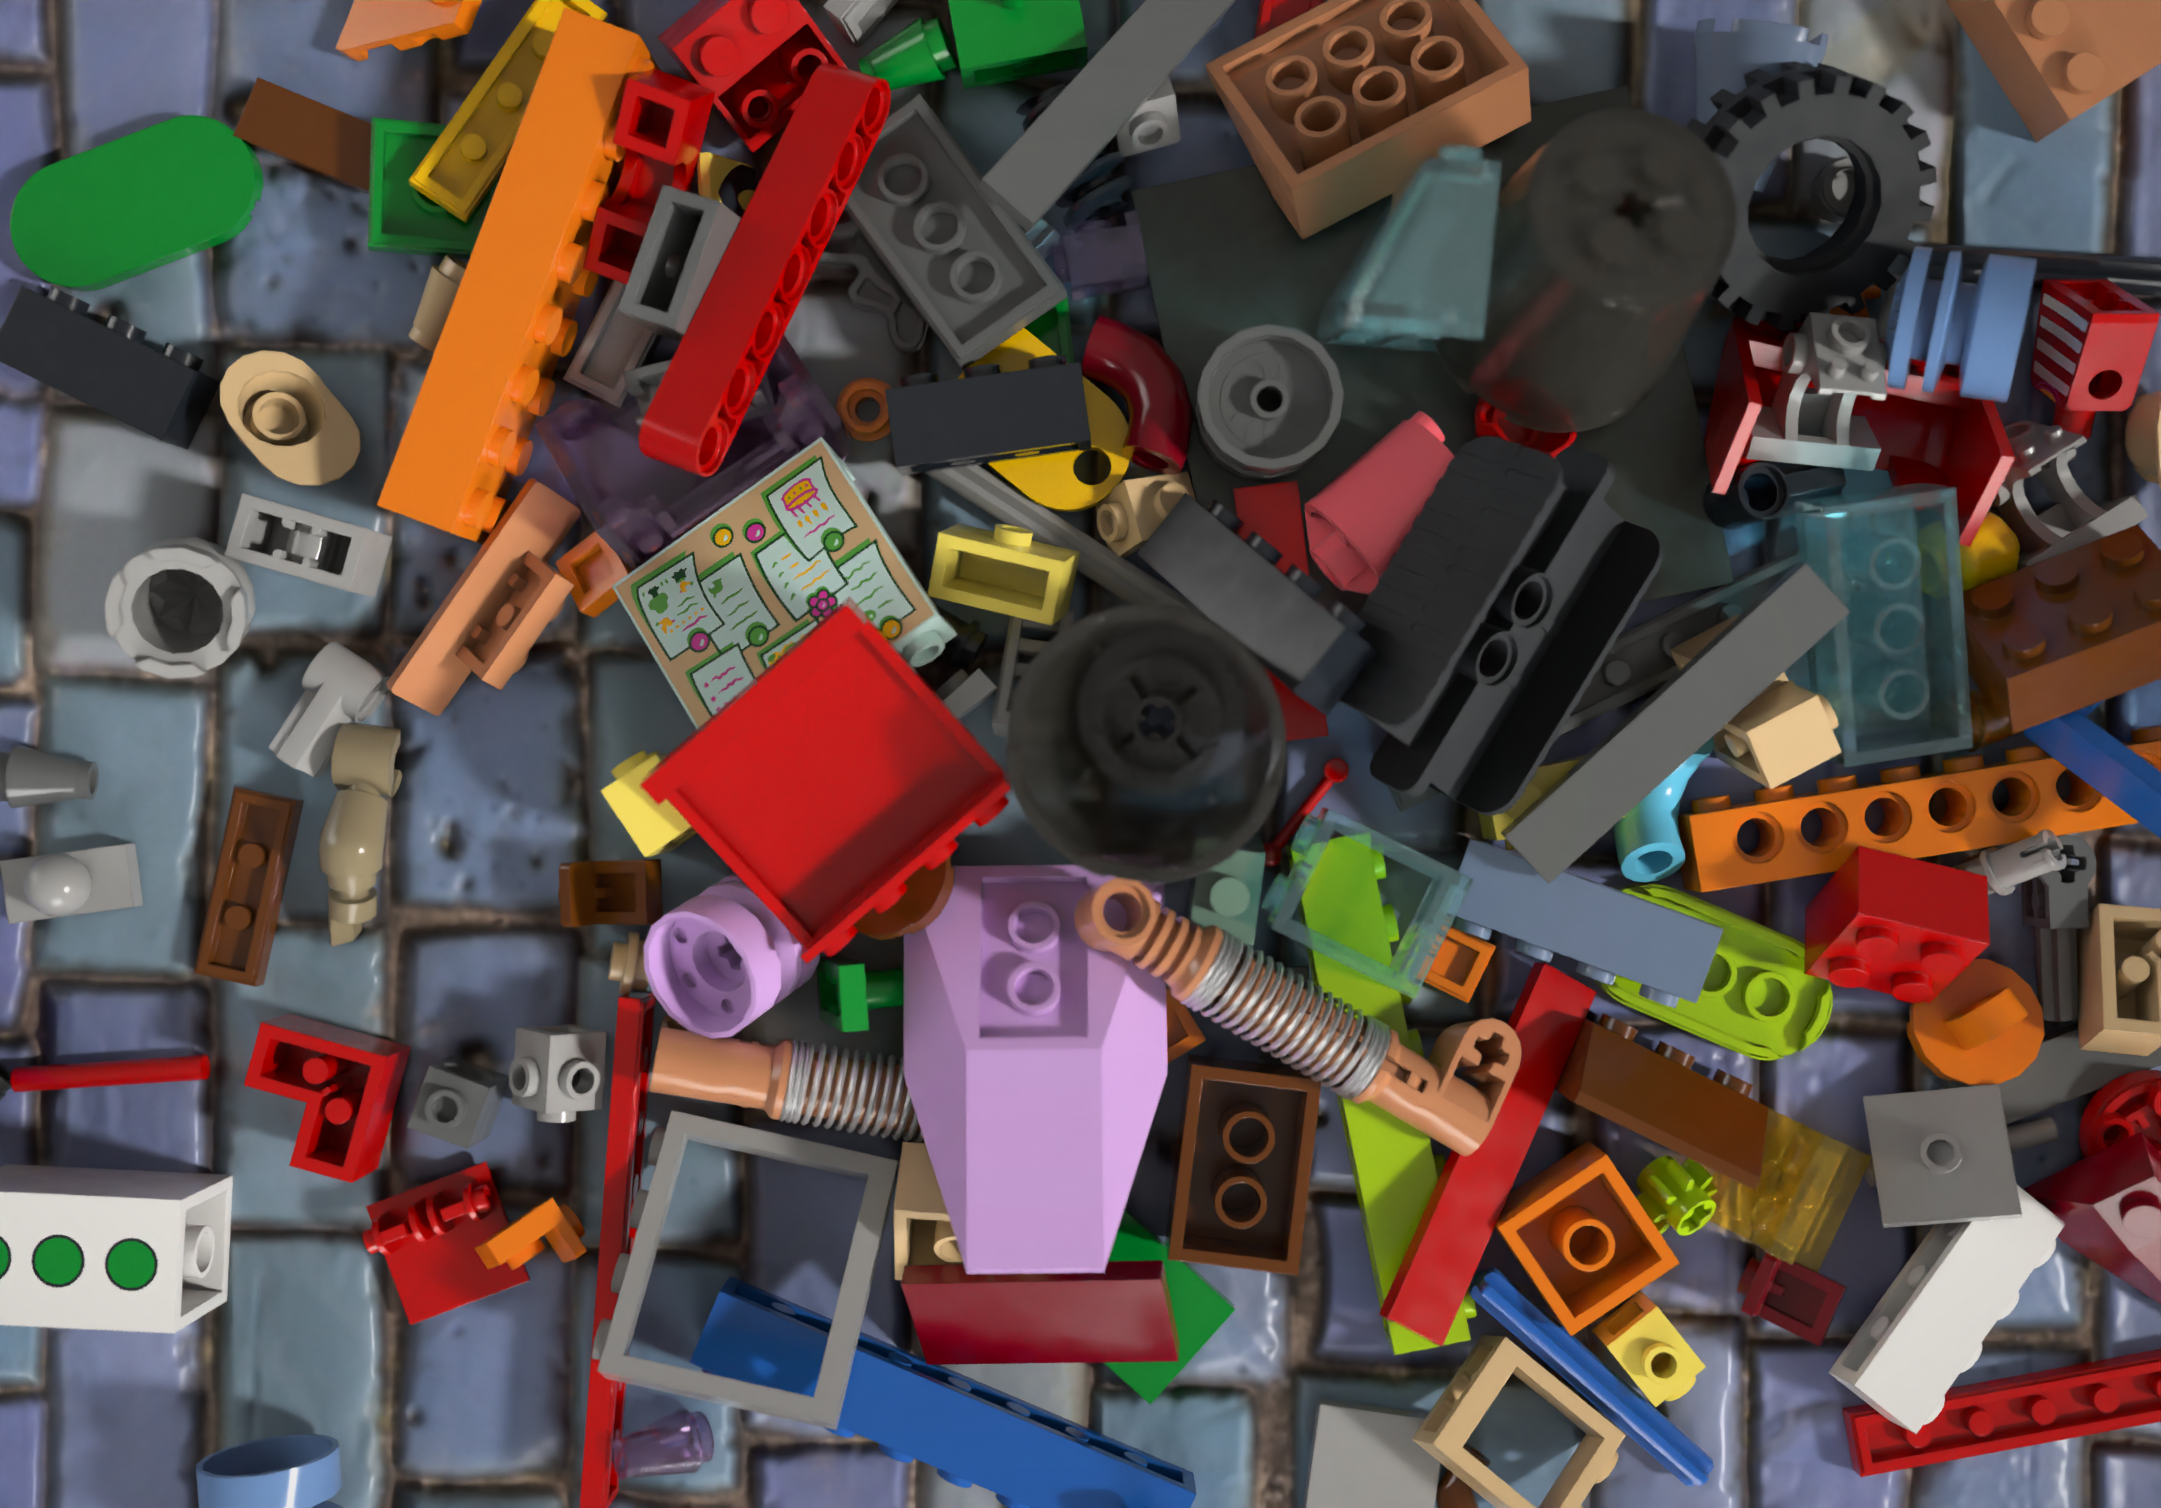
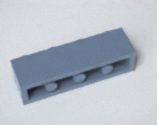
[1444,837,1724,1008]

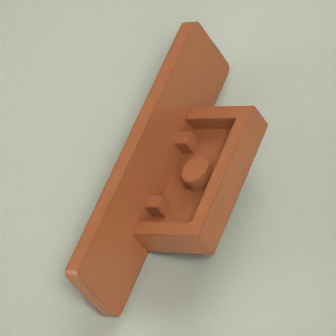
[387,478,581,716]

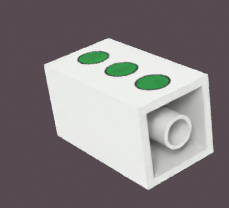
[0,1164,233,1333]

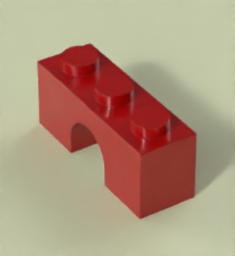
[583,68,715,285]

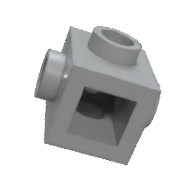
[509,1024,608,1123]

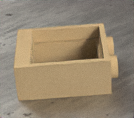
[1412,1335,1626,1508]

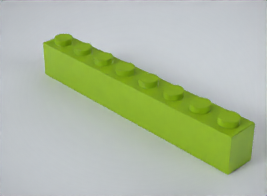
[1285,830,1477,1355]

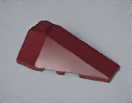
[2023,1131,2161,1304]

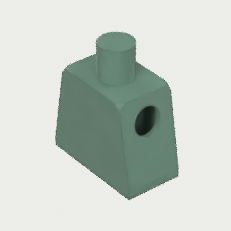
[1185,826,1265,946]

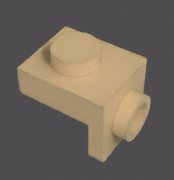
[1096,471,1197,558]

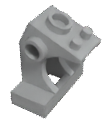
[1743,312,1887,471]
[1992,420,2149,570]

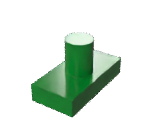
[816,955,904,1033]

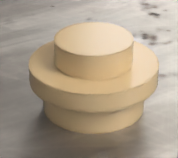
[608,931,649,995]

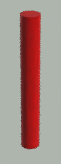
[10,1054,211,1092]

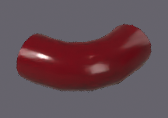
[1082,315,1194,475]

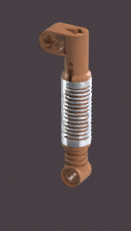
[1074,877,1522,1156]
[649,1016,924,1143]

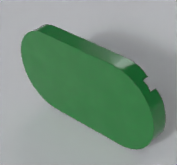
[10,115,263,292]

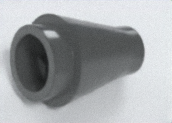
[0,745,98,808]

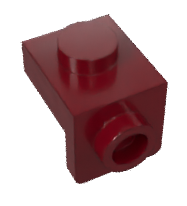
[1737,1251,1848,1346]

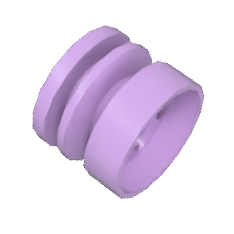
[644,872,820,1039]

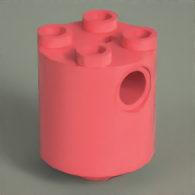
[1304,411,1455,595]

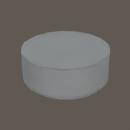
[1811,155,1855,224]

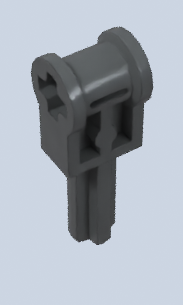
[2021,835,2096,1022]

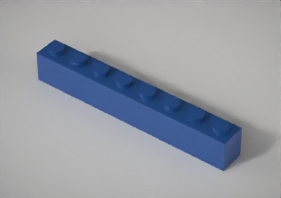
[689,1276,1197,1508]

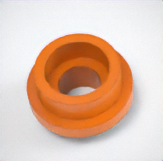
[836,378,891,442]

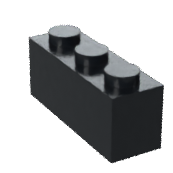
[0,286,221,450]
[885,355,1092,476]

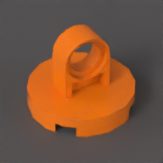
[1907,959,2045,1086]

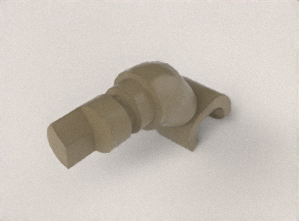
[319,723,403,947]

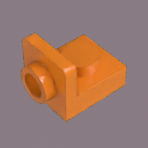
[474,1198,587,1270]

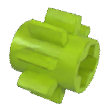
[1636,1155,1717,1236]

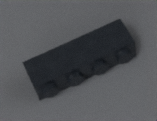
[1137,493,1379,715]

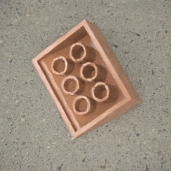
[1205,0,1531,240]
[1945,0,2161,143]

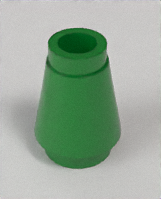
[858,17,958,91]

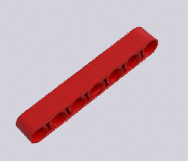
[639,63,891,477]

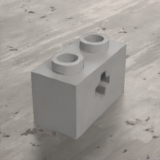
[224,493,393,597]

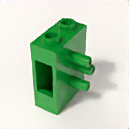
[948,0,1088,89]

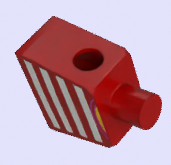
[2030,279,2160,439]

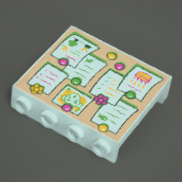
[612,437,958,729]

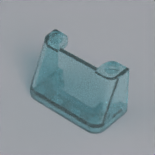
[1317,146,1501,353]

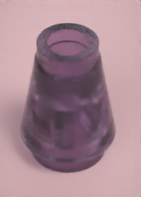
[611,1408,714,1479]

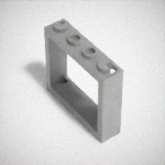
[592,1110,898,1430]

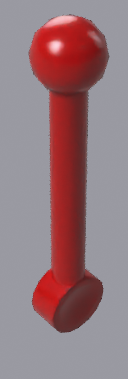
[1263,758,1349,867]

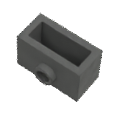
[618,185,742,342]

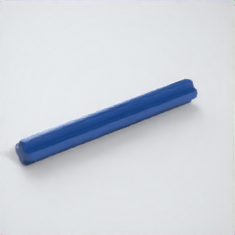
[1468,1267,1714,1487]

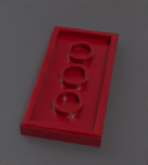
[901,1260,1180,1365]

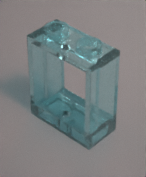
[1262,807,1474,999]

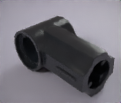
[1703,462,1847,530]

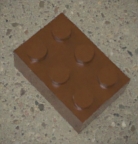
[1946,524,2161,734]
[1165,1054,1321,1276]

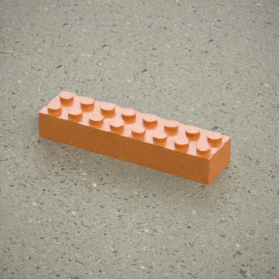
[377,7,661,545]

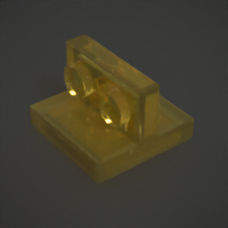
[1709,1108,1872,1272]

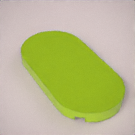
[1594,883,1833,1061]

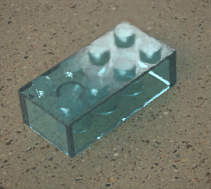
[1795,482,1973,767]

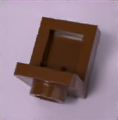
[558,859,663,927]

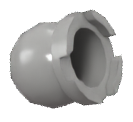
[104,537,256,679]

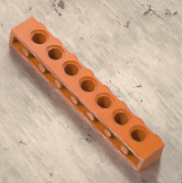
[1678,725,2161,893]

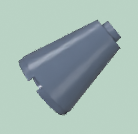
[1694,18,1829,194]

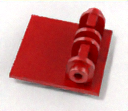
[363,1161,530,1325]

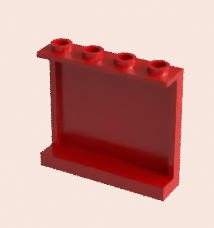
[640,596,1012,964]

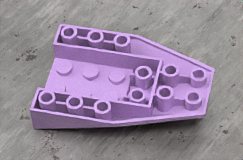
[903,864,1168,1274]

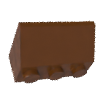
[1555,1013,1769,1190]

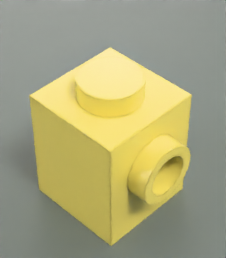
[1592,1291,1706,1408]

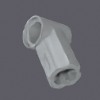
[268,641,390,777]

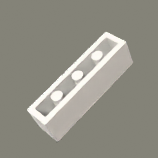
[1828,1185,2066,1434]

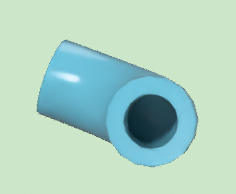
[1613,737,1714,882]

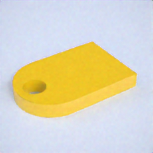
[957,328,1130,512]

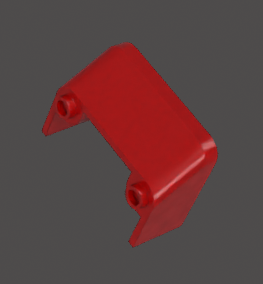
[1704,315,2015,547]

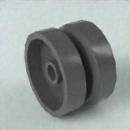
[1194,324,1344,481]

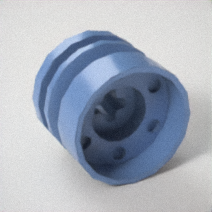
[1884,246,2037,402]
[196,1434,342,1508]

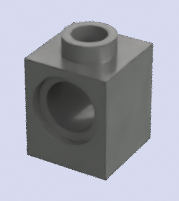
[407,1055,509,1149]

